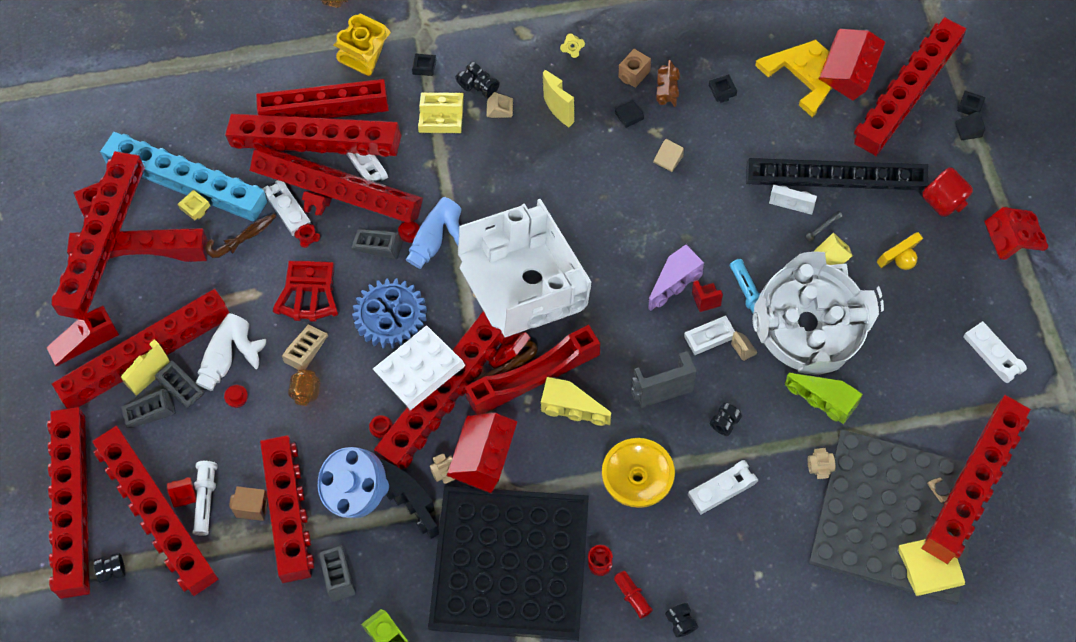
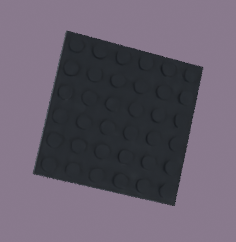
[428,486,589,641]

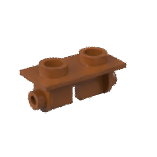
[656,60,680,107]

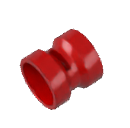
[588,545,613,576]

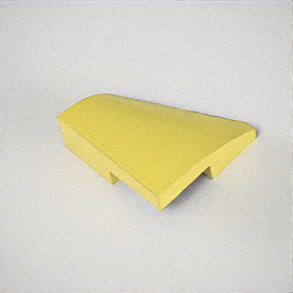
[121,339,170,396]

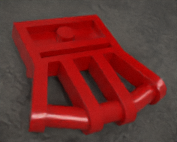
[273,261,338,322]

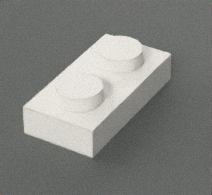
[769,185,817,215]
[684,316,735,355]

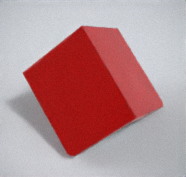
[692,280,723,312]

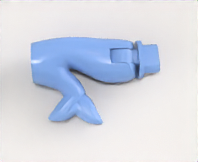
[406,197,461,269]

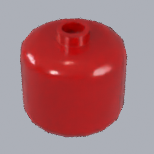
[922,167,973,217]

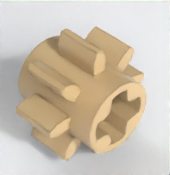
[808,448,835,479]
[429,453,455,484]

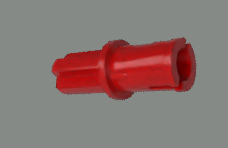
[614,571,653,619]

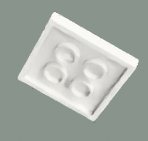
[373,326,465,410]

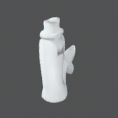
[196,313,266,391]

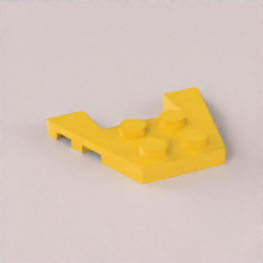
[755,40,832,117]

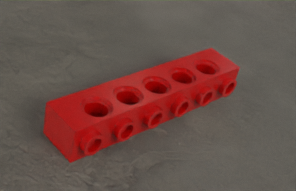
[256,79,389,119]
[260,435,315,583]

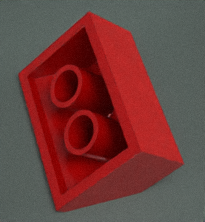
[819,29,885,101]
[446,413,518,493]

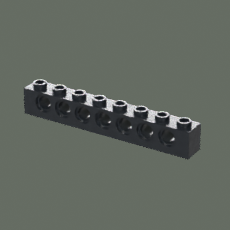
[746,158,929,191]

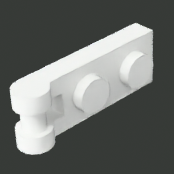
[347,153,388,182]
[262,180,311,236]
[964,321,1027,383]
[688,460,758,515]

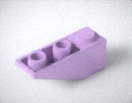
[648,245,704,311]

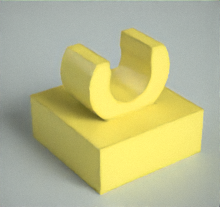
[178,190,210,221]

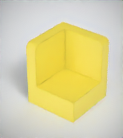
[814,233,852,265]

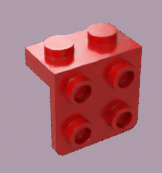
[984,207,1048,260]

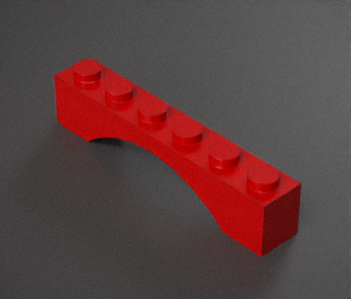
[67,228,208,262]
[465,325,600,415]

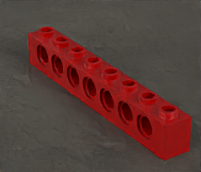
[854,17,967,156]
[225,114,401,157]
[250,147,423,223]
[51,151,145,320]
[51,289,229,409]
[374,311,509,470]
[921,395,1031,565]
[47,407,90,599]
[92,426,219,596]

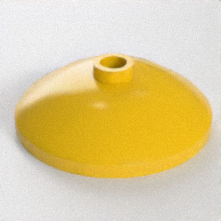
[602,438,675,508]

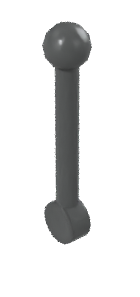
[806,211,843,241]

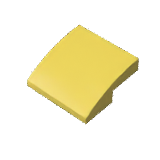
[543,70,574,127]
[418,93,464,133]
[898,539,965,596]

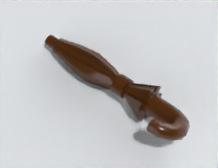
[205,213,276,258]
[478,340,538,380]

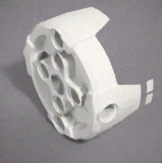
[753,251,884,375]

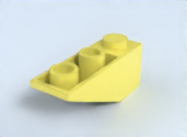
[541,377,611,426]

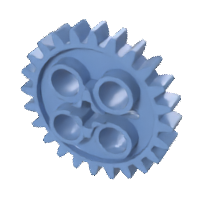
[352,278,427,349]

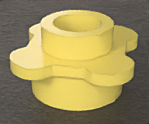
[560,34,585,58]

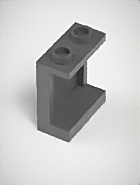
[631,351,697,408]

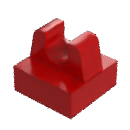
[302,191,332,216]
[167,477,197,508]

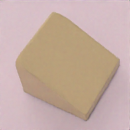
[487,92,513,118]
[653,139,684,172]
[731,331,757,361]

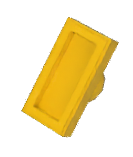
[877,232,923,270]

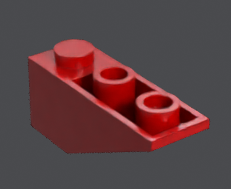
[47,306,119,366]

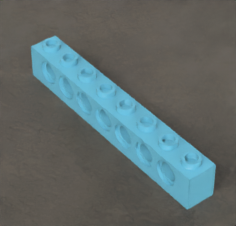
[100,132,268,222]

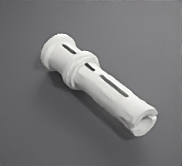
[193,461,218,536]

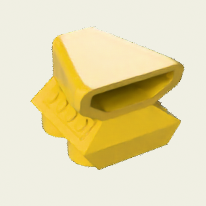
[333,13,391,76]

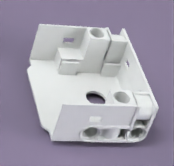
[458,199,591,337]

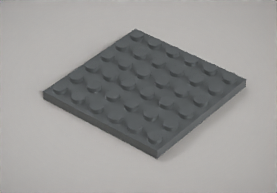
[809,429,981,605]

